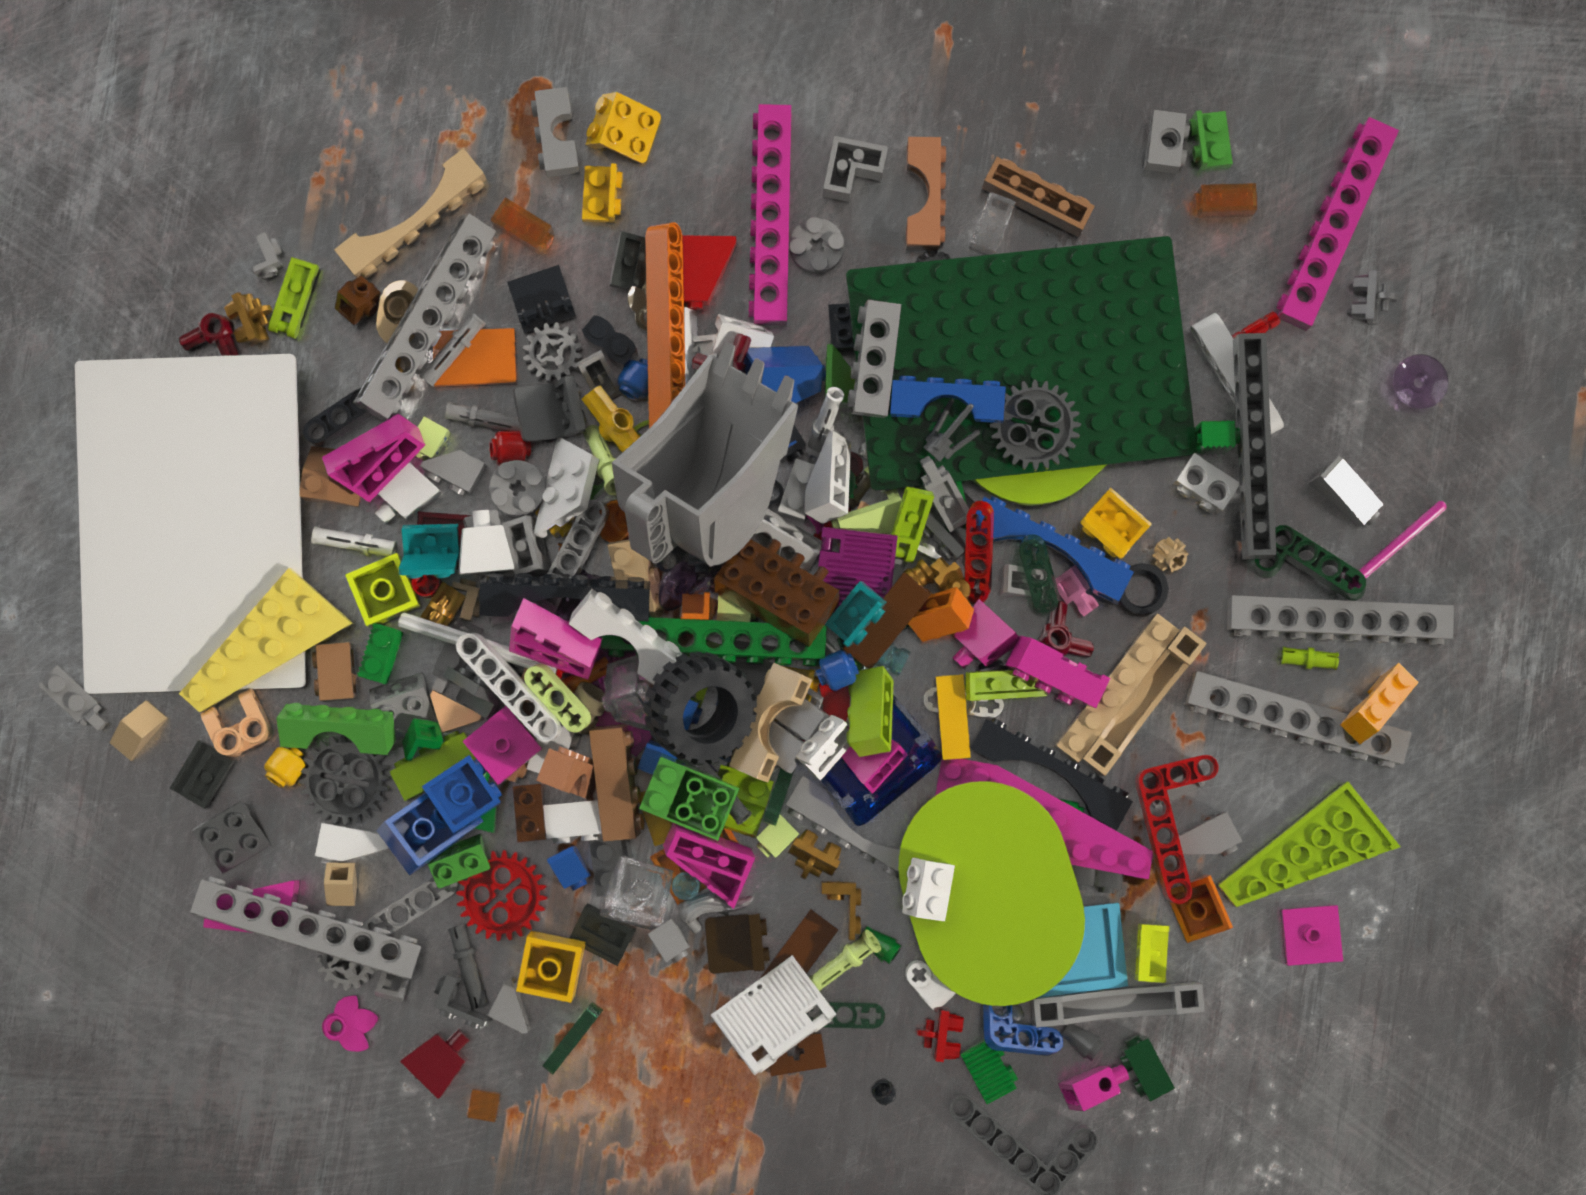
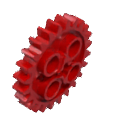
[456,850,548,941]

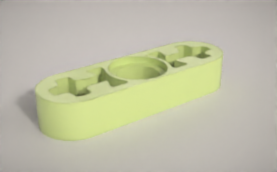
[524,664,591,732]

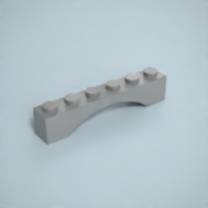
[785,776,900,878]
[1031,982,1205,1028]

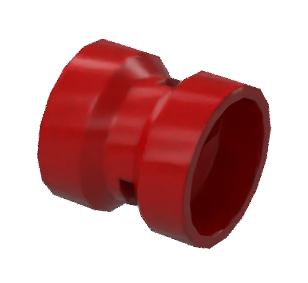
[411,575,442,599]

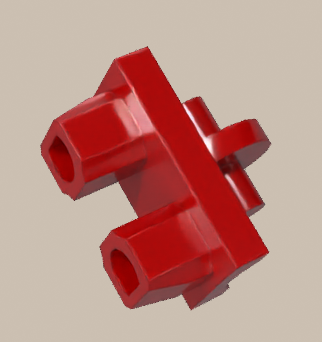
[917,1009,964,1062]

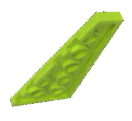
[1217,781,1401,907]

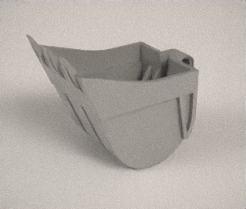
[612,341,798,566]

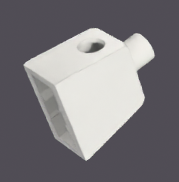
[375,463,443,524]
[458,510,514,575]

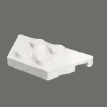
[533,437,599,538]

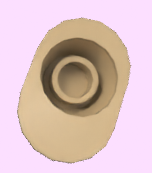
[376,280,418,343]

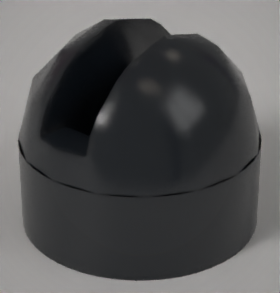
[872,1080,896,1106]

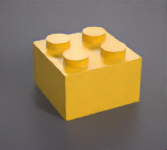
[516,930,586,1003]

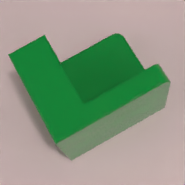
[402,718,443,761]

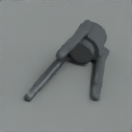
[923,399,980,462]

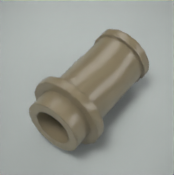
[848,473,871,509]

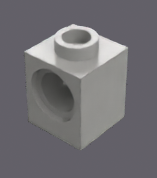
[648,918,690,963]

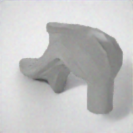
[679,891,753,934]

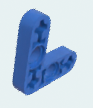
[983,1004,1063,1056]

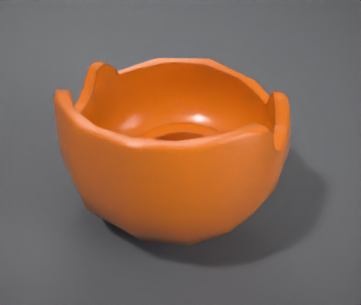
[599,500,629,543]

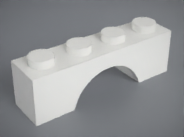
[569,589,682,685]

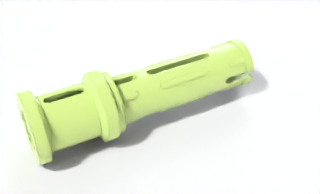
[583,425,616,495]
[809,930,881,991]

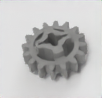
[523,322,583,383]
[316,929,376,991]

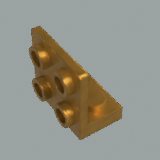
[821,881,861,940]

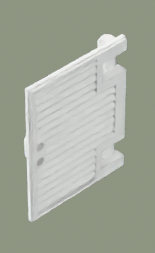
[711,956,836,1075]

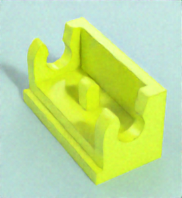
[1134,924,1169,983]

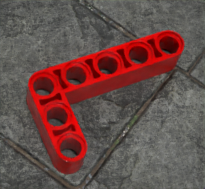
[1135,755,1219,904]

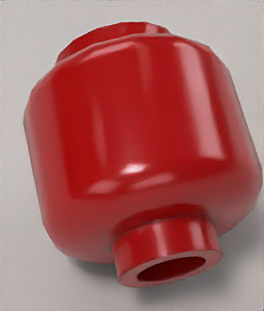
[489,431,531,466]

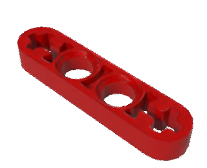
[965,501,994,603]

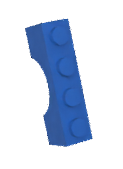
[891,376,1006,423]

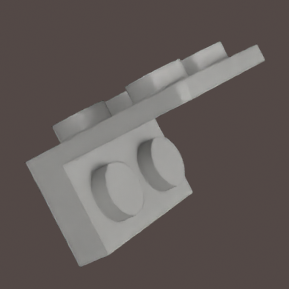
[369,672,438,750]

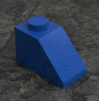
[547,846,591,891]

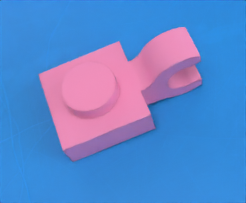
[1051,565,1099,616]

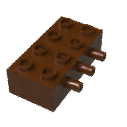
[714,539,839,647]

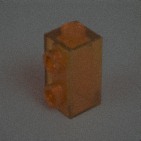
[1193,183,1257,218]
[491,197,554,254]

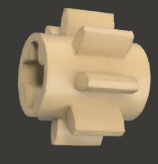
[1152,537,1188,573]

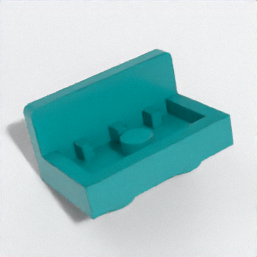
[825,581,887,647]

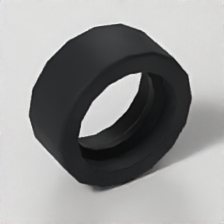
[1118,563,1169,617]

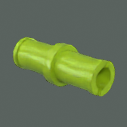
[1281,646,1339,670]

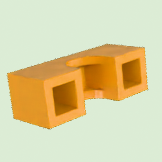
[1340,663,1419,744]

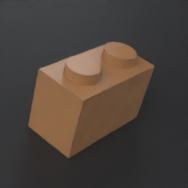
[312,642,357,702]

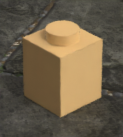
[324,863,357,906]

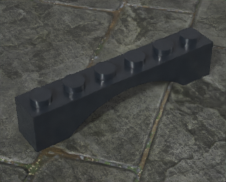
[479,572,650,622]
[970,718,1133,831]

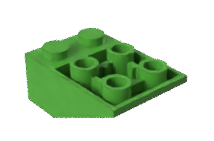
[639,753,740,841]

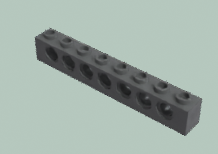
[1233,333,1276,559]

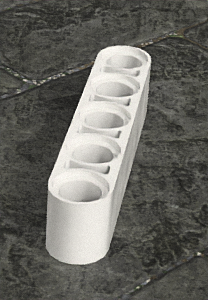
[1190,313,1284,434]
[456,633,563,742]

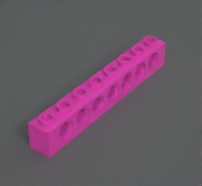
[749,104,791,326]
[1276,117,1399,331]

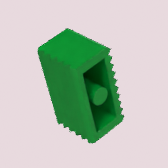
[1195,420,1240,456]
[357,623,404,685]
[960,1039,1018,1104]

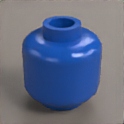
[617,358,648,401]
[816,650,859,691]

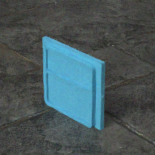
[1037,903,1128,998]

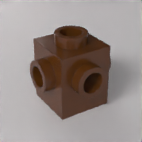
[334,275,381,325]

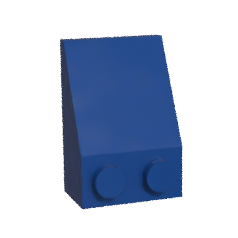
[376,793,483,876]

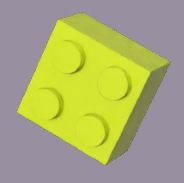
[345,553,422,628]

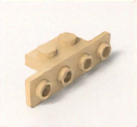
[607,539,666,618]

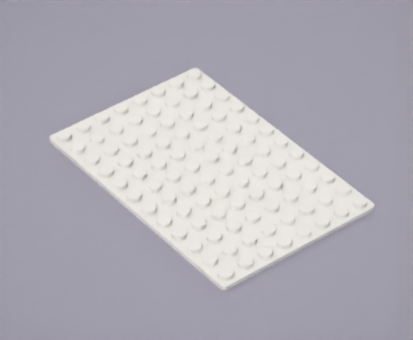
[75,354,306,694]

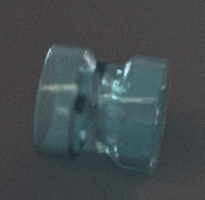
[875,643,911,676]
[672,872,701,900]

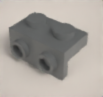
[443,666,501,720]

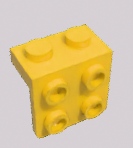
[585,92,661,163]
[1080,487,1152,559]

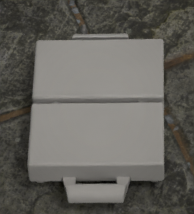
[769,687,830,774]

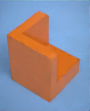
[681,592,710,620]

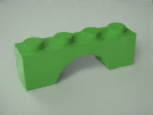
[276,703,396,755]

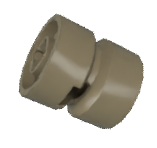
[562,682,611,735]

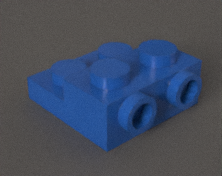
[422,755,502,834]

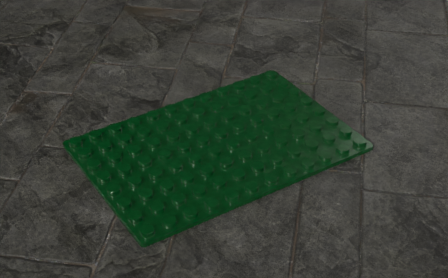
[846,236,1197,491]

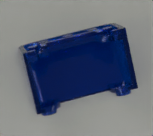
[818,694,942,826]

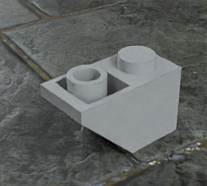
[420,450,487,496]

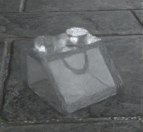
[602,655,653,731]
[600,856,674,931]

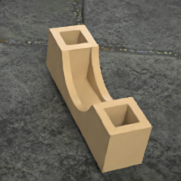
[729,663,812,783]

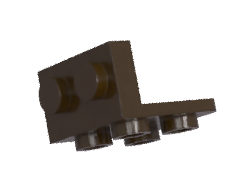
[705,913,770,974]

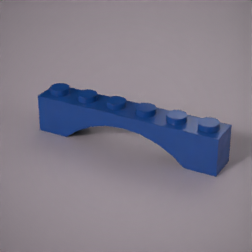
[976,496,1134,605]

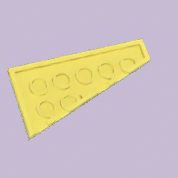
[179,568,353,712]

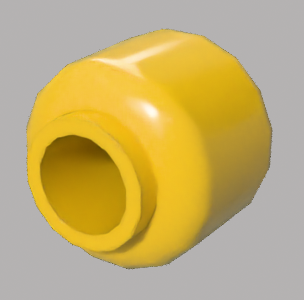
[264,747,306,788]

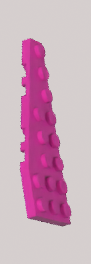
[935,759,1154,879]

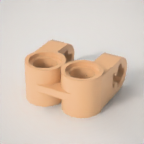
[200,689,273,757]

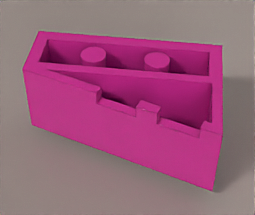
[322,414,425,502]
[509,598,602,680]
[1005,636,1111,708]
[663,823,755,909]
[203,880,300,933]

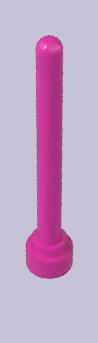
[1340,501,1447,590]

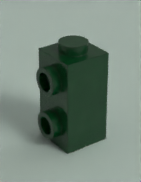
[1120,1034,1175,1102]

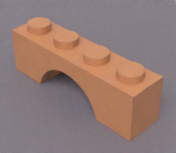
[906,137,946,251]
[536,746,596,800]

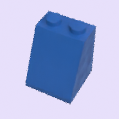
[744,346,826,403]

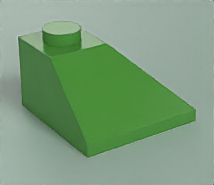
[824,344,855,409]

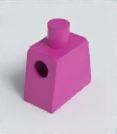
[952,599,1019,669]
[841,727,908,794]
[1058,1064,1129,1112]

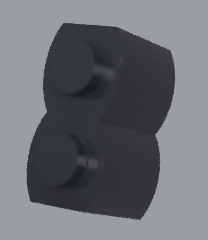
[582,315,638,369]

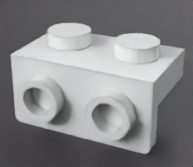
[795,715,849,780]
[902,858,955,921]

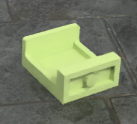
[831,489,907,551]

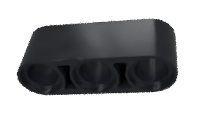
[303,388,372,447]

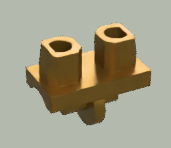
[224,292,273,344]
[929,557,971,599]
[420,582,466,627]
[788,829,842,879]

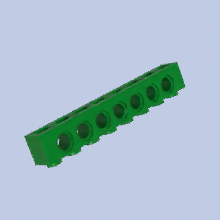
[601,617,827,667]

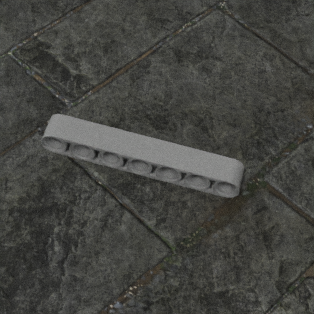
[507,500,609,673]

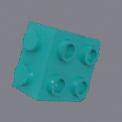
[398,524,460,579]

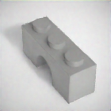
[531,87,580,178]

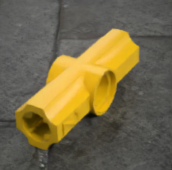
[581,385,640,453]

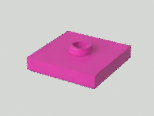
[463,706,542,785]
[1281,905,1343,966]

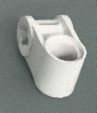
[905,960,956,1013]

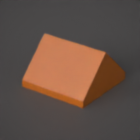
[1170,875,1233,943]

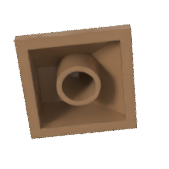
[300,446,360,507]

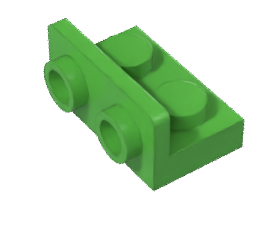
[1189,110,1233,170]
[428,834,490,888]

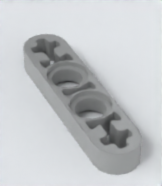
[362,878,460,942]

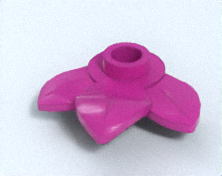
[322,996,378,1052]

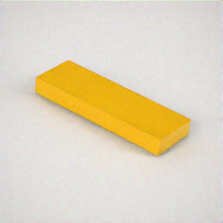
[935,674,971,760]

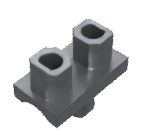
[1351,270,1398,325]

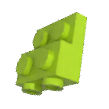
[718,762,774,838]

